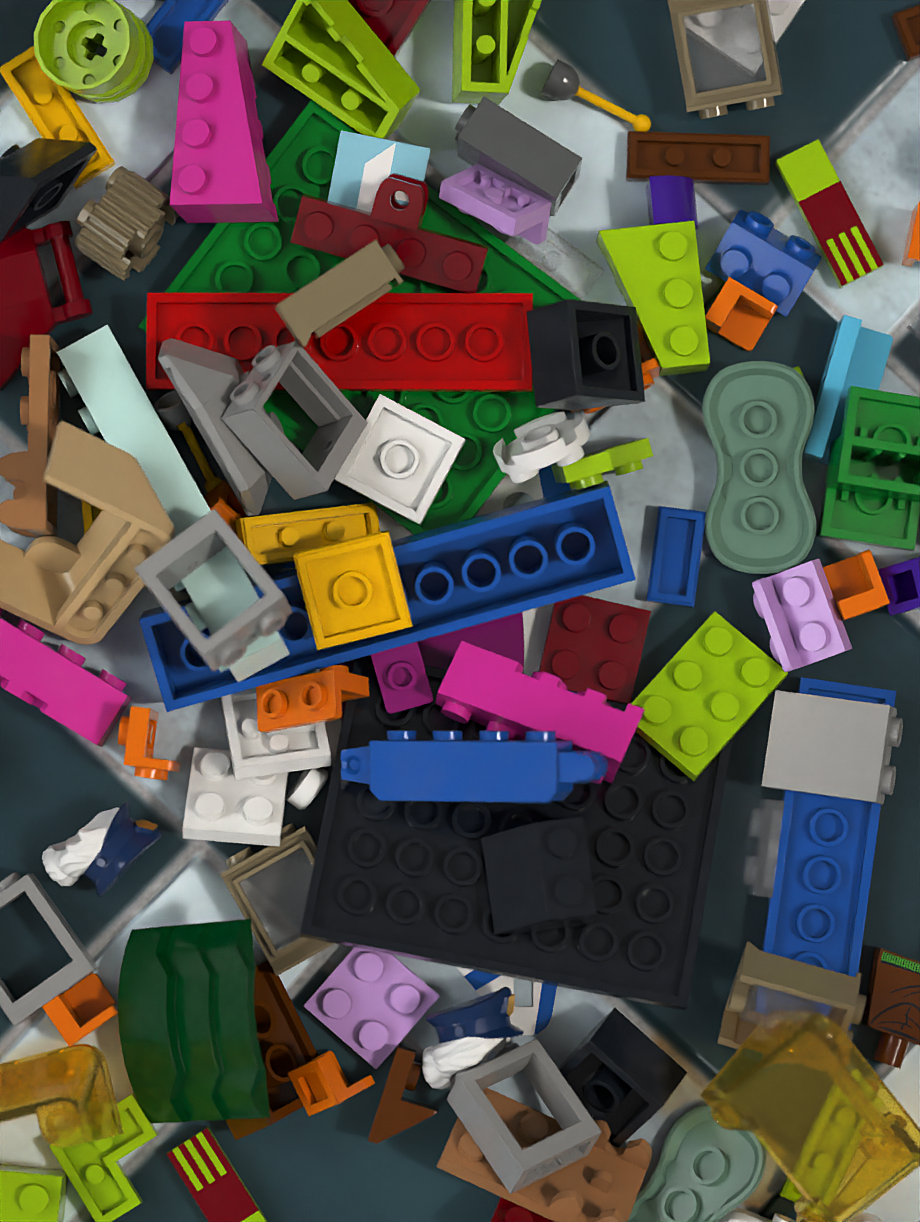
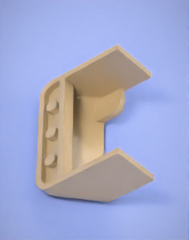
[0,421,175,645]

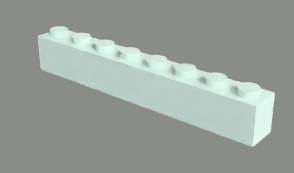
[57,325,290,682]

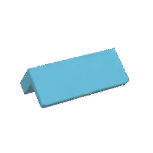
[802,315,893,465]

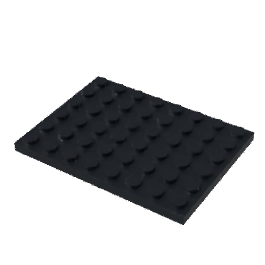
[300,655,732,1011]

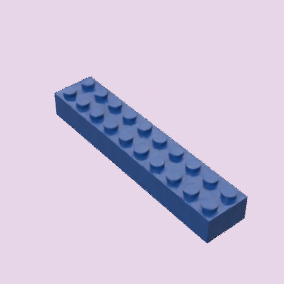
[139,480,636,712]

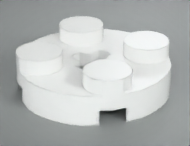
[493,411,590,483]

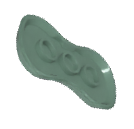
[702,361,816,574]
[628,1104,767,1222]

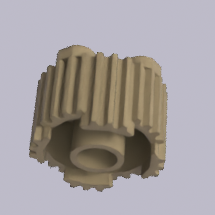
[74,166,179,281]

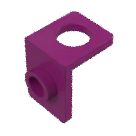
[371,642,433,714]

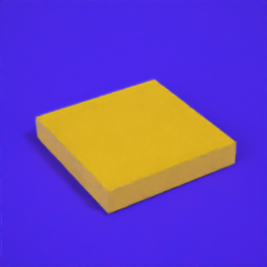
[293,530,413,650]

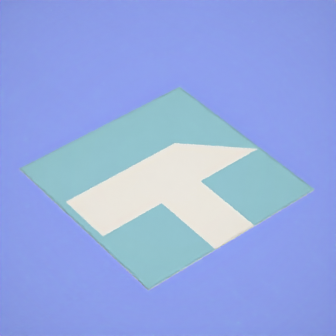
[328,130,430,213]

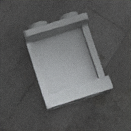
[762,690,903,805]

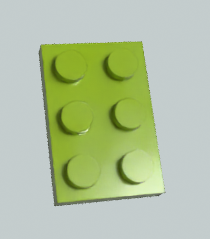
[624,611,788,781]

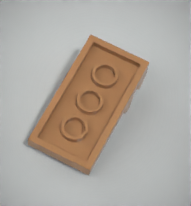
[0,335,61,538]
[436,1088,652,1222]

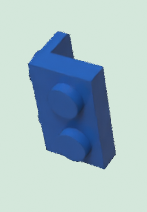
[705,210,822,317]

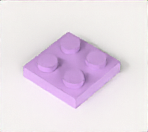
[304,947,440,1070]

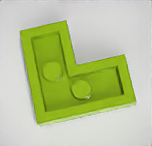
[551,438,653,490]
[49,1093,159,1222]

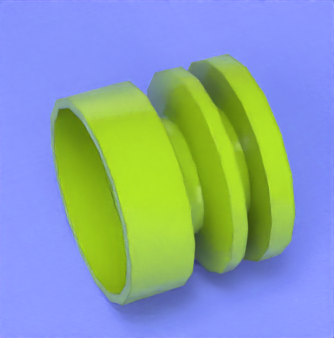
[34,0,154,103]

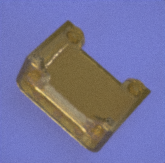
[700,1011,920,1222]
[0,1044,124,1147]

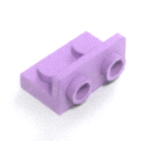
[439,164,552,245]
[752,559,852,672]

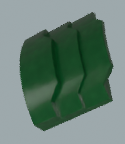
[118,919,270,1123]

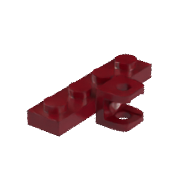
[290,173,489,293]

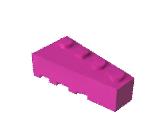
[169,20,279,223]
[0,608,132,747]
[435,641,645,784]

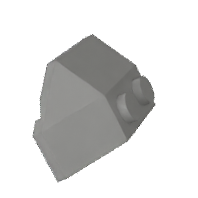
[158,338,284,517]

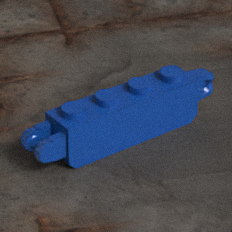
[341,730,609,802]

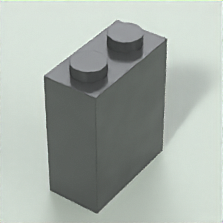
[455,97,582,217]

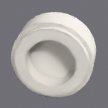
[286,767,328,810]

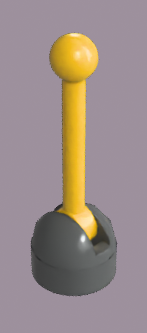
[541,59,651,132]
[154,390,222,493]

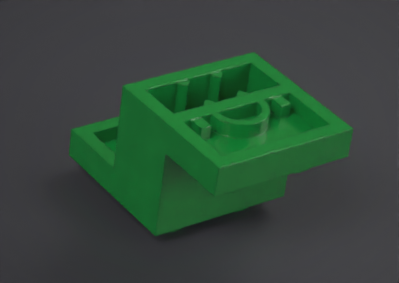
[817,386,920,551]

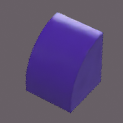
[646,176,698,230]
[878,557,920,616]

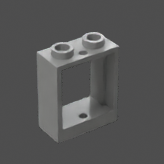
[221,341,368,500]
[134,508,292,672]
[0,871,99,1026]
[446,1039,602,1194]

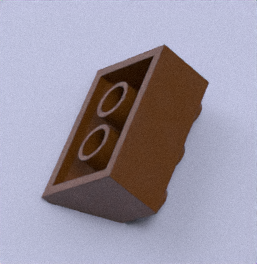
[226,960,318,1141]

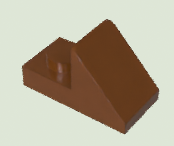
[368,1044,438,1144]

